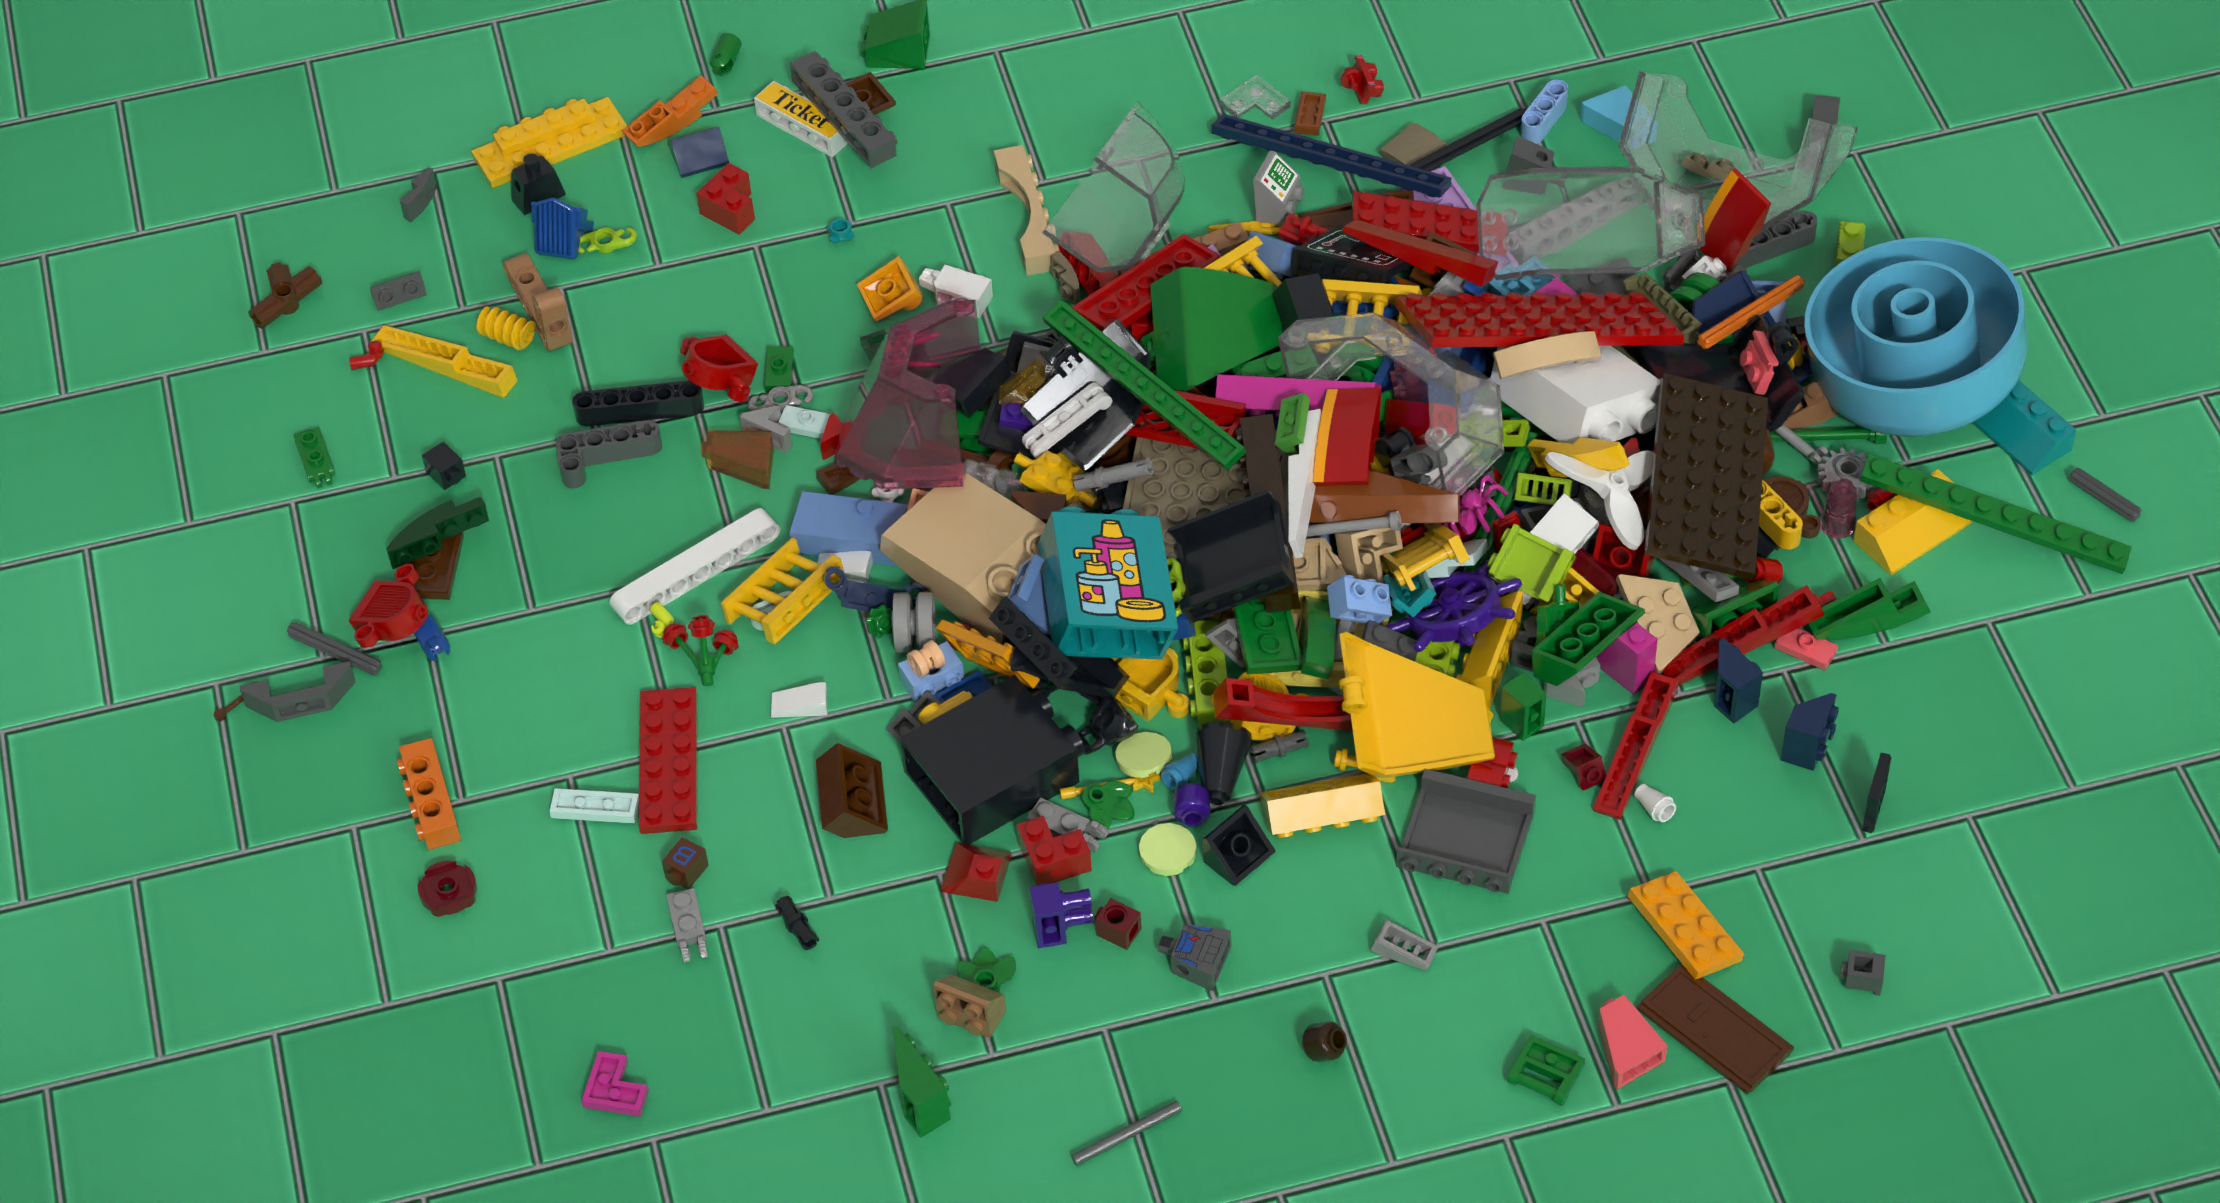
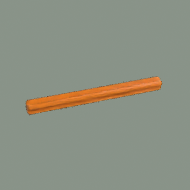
[1697,275,1805,349]

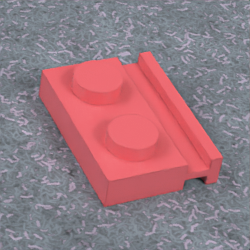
[1740,330,1779,395]

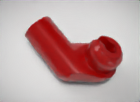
[349,341,384,370]

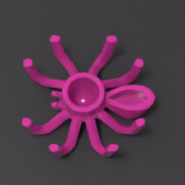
[1444,475,1508,537]

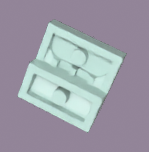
[1426,539,1488,578]

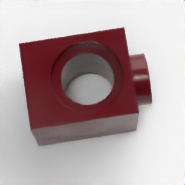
[1094,898,1142,950]

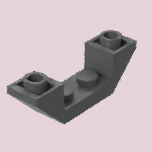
[240,661,355,722]

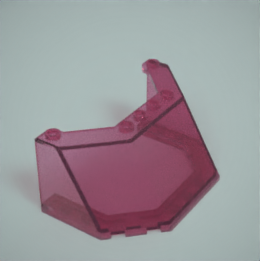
[834,298,980,489]

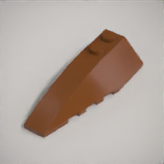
[1309,470,1460,523]

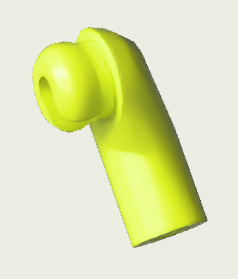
[650,602,674,638]

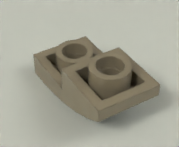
[1680,152,1740,180]
[1051,251,1080,305]

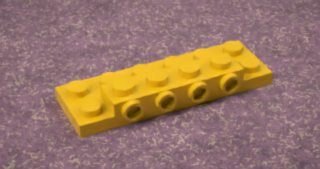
[471,97,627,189]

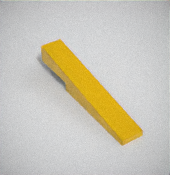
[370,325,518,398]

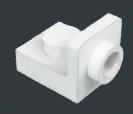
[1682,255,1728,281]

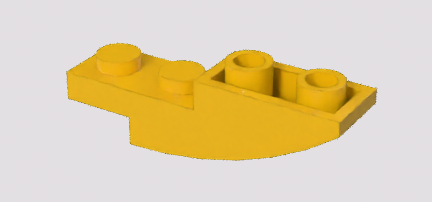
[1527,437,1630,477]

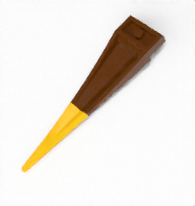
[1208,191,1414,234]

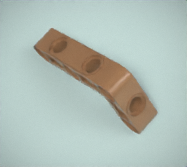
[502,252,573,352]

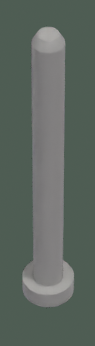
[1306,511,1402,537]

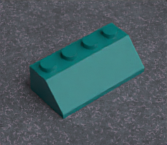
[1972,380,2076,476]

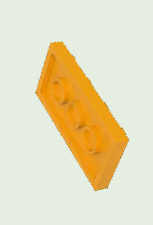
[936,620,1040,689]
[1627,871,1745,980]

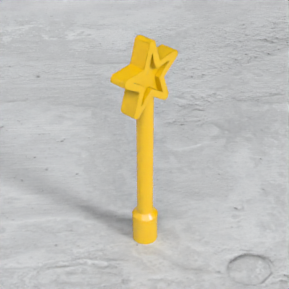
[1059,773,1161,800]

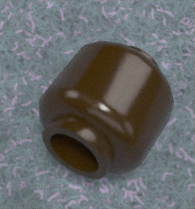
[1302,1021,1347,1062]

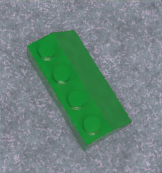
[1531,592,1645,686]

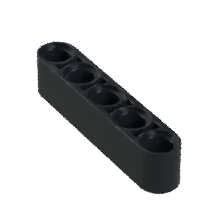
[572,381,705,426]

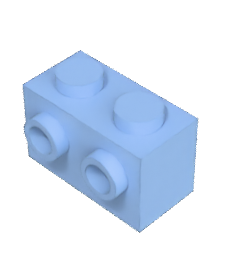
[1327,575,1392,624]

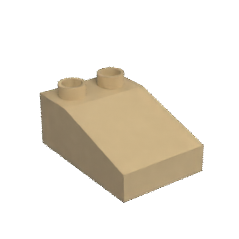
[880,467,1046,645]

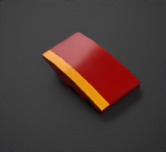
[1692,168,1771,272]
[1313,388,1382,486]

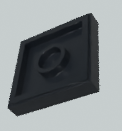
[1862,753,1892,833]

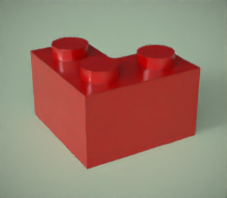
[696,163,755,235]
[1016,816,1092,886]

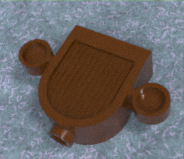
[1759,476,1821,551]

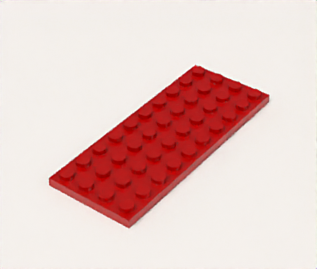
[1395,292,1685,347]

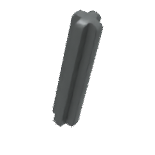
[2069,467,2142,522]

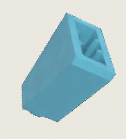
[1581,85,1657,150]

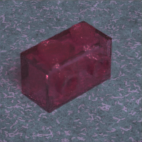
[1390,354,1429,403]

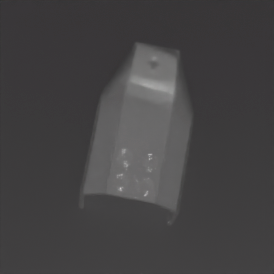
[1043,101,1185,273]
[1477,167,1705,280]

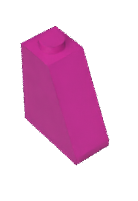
[1596,623,1658,695]

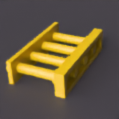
[1204,236,1282,287]
[1305,279,1423,357]
[1379,523,1470,591]
[721,537,845,645]

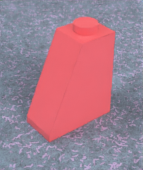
[1598,995,1667,1090]

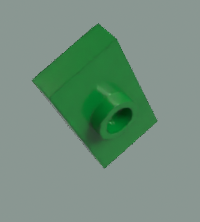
[764,346,794,392]

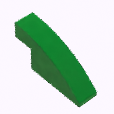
[1808,578,1931,640]
[1299,596,1336,679]

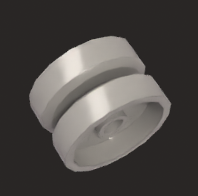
[891,591,936,654]

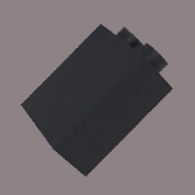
[900,674,1085,845]

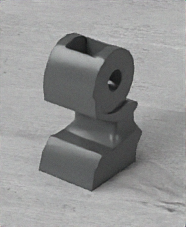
[1510,616,1537,672]

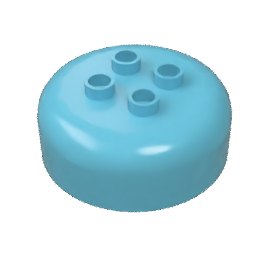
[1804,237,2028,437]

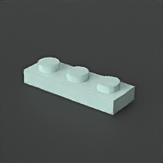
[549,788,639,823]

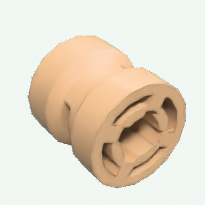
[907,640,945,678]

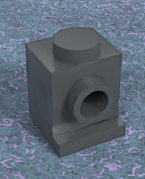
[1840,950,1886,996]

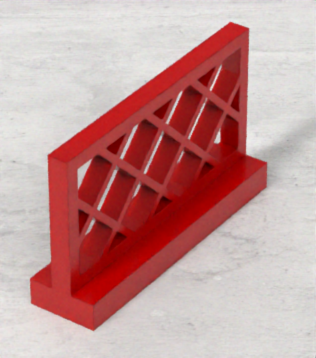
[1125,390,1246,449]

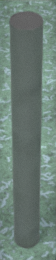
[1071,1101,1182,1166]

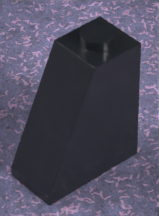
[925,348,1012,418]

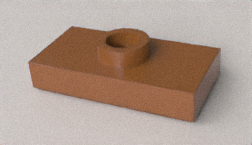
[1294,92,1326,136]

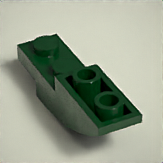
[386,497,489,569]

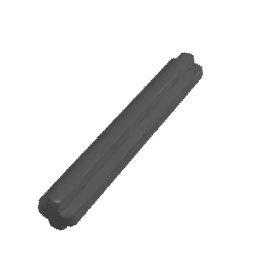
[287,622,382,675]

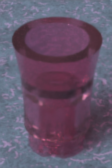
[1819,478,1858,538]

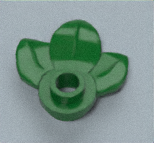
[1081,781,1135,830]
[957,947,1016,992]

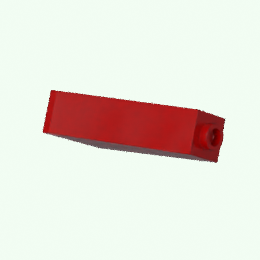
[1385,399,1458,446]

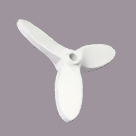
[1544,450,1654,550]

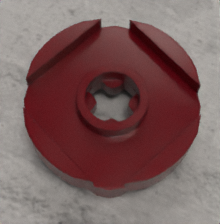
[418,861,477,917]

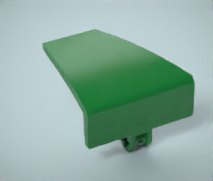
[1140,267,1283,392]

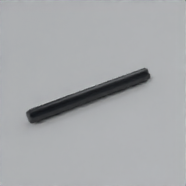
[1409,108,1527,171]

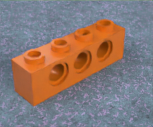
[396,738,461,850]

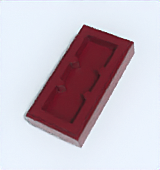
[1571,548,1619,597]

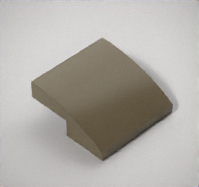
[1379,122,1447,165]

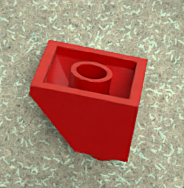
[941,842,1012,902]

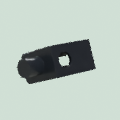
[511,154,566,216]

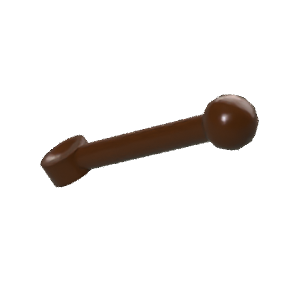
[214,695,244,721]

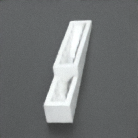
[1288,409,1322,559]

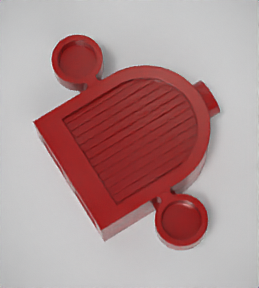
[680,334,758,402]
[348,564,428,648]

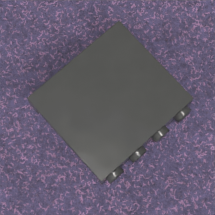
[1396,769,1536,894]

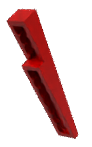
[1342,219,1499,287]
[1662,585,1825,686]
[1593,672,1678,820]

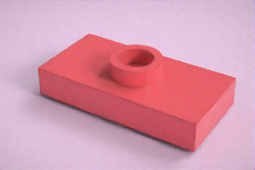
[1775,628,1838,670]

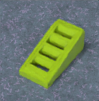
[1514,473,1573,505]

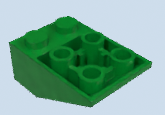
[893,1026,951,1138]

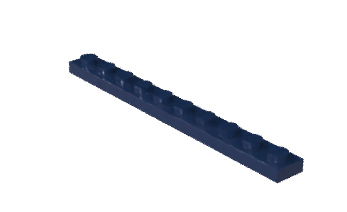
[1211,114,1452,198]

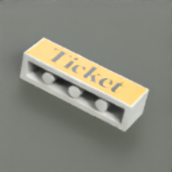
[754,81,848,157]

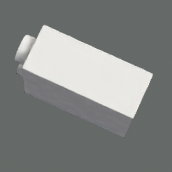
[1488,346,1660,444]

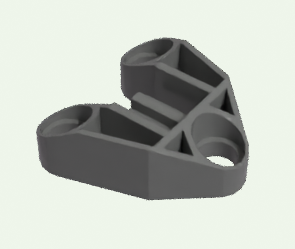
[1390,443,1445,488]

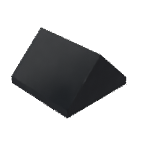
[1272,273,1337,343]
[1203,805,1276,886]

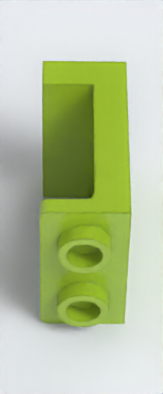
[1487,523,1576,605]

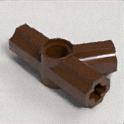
[248,262,322,329]

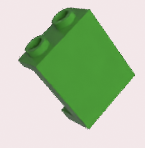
[1275,392,1310,456]

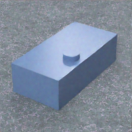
[790,491,908,567]

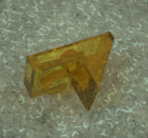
[998,358,1046,406]

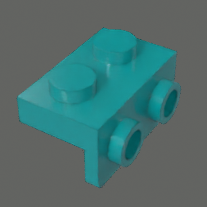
[1383,571,1436,618]

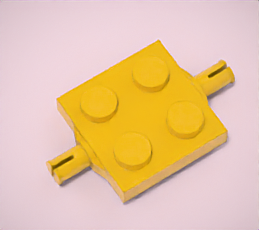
[1014,450,1098,508]

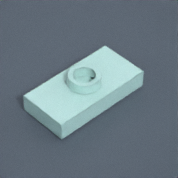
[778,405,831,439]

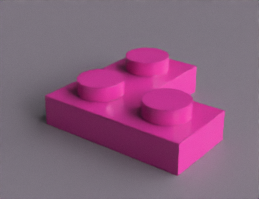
[582,1051,649,1117]

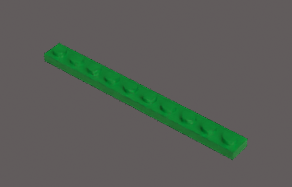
[1042,300,1246,471]
[1859,454,2132,574]

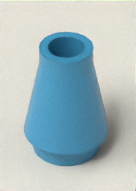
[1161,753,1199,790]

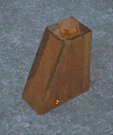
[701,431,774,489]

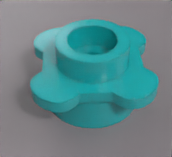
[827,218,854,243]

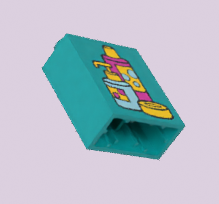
[1038,507,1178,660]

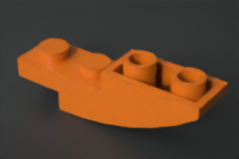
[622,75,718,147]

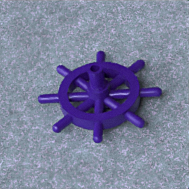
[1385,562,1522,652]

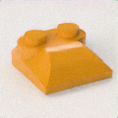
[857,256,923,321]

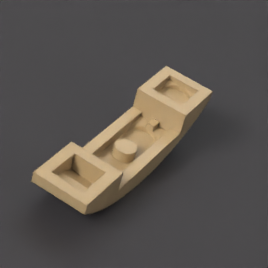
[1493,331,1602,379]

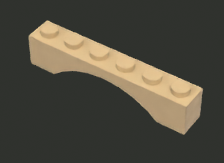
[994,145,1059,276]

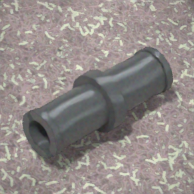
[1250,729,1309,763]

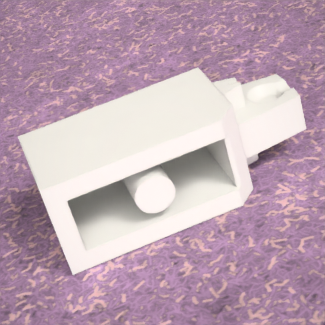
[919,265,993,318]

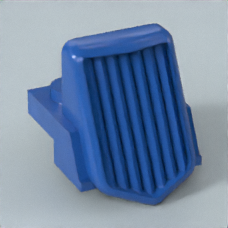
[531,198,594,260]

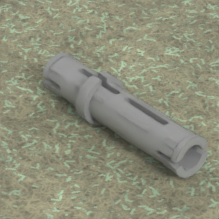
[1074,458,1154,492]

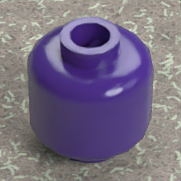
[1172,783,1211,827]

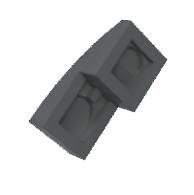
[400,167,437,222]
[886,690,942,743]

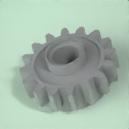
[1817,448,1873,502]

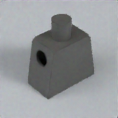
[1502,136,1566,193]

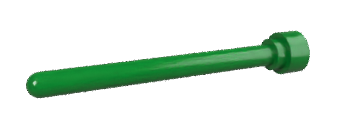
[1770,428,1887,444]

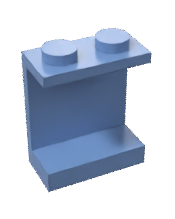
[1008,553,1052,638]

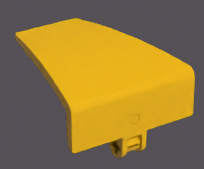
[1339,632,1495,778]

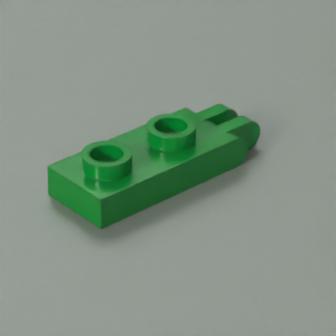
[293,427,335,488]

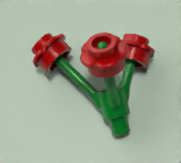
[662,615,739,686]

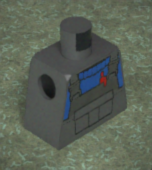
[1158,924,1231,991]

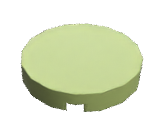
[1115,732,1172,778]
[1139,823,1197,876]

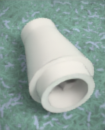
[1634,784,1676,822]

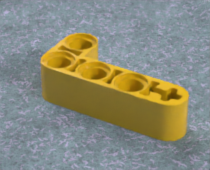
[1759,479,1803,550]

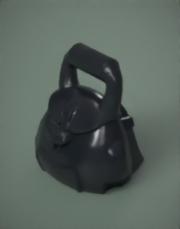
[1078,696,1138,755]

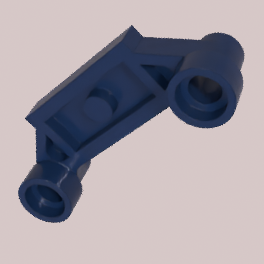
[824,566,927,612]

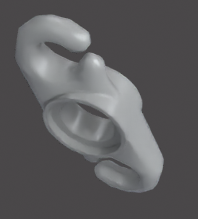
[748,385,814,413]

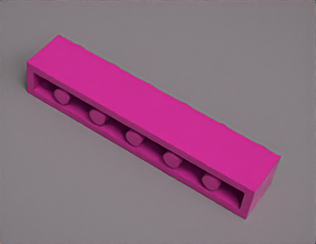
[1216,375,1382,417]

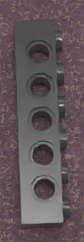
[790,51,897,168]

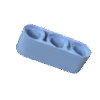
[1521,80,1568,144]

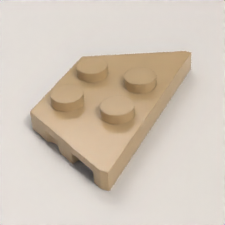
[1292,538,1347,591]
[1616,574,1700,674]

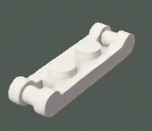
[1022,382,1112,459]

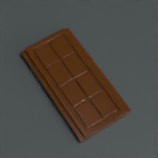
[1637,964,1794,1095]

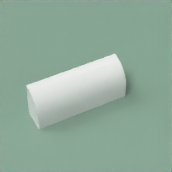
[1492,493,1600,610]

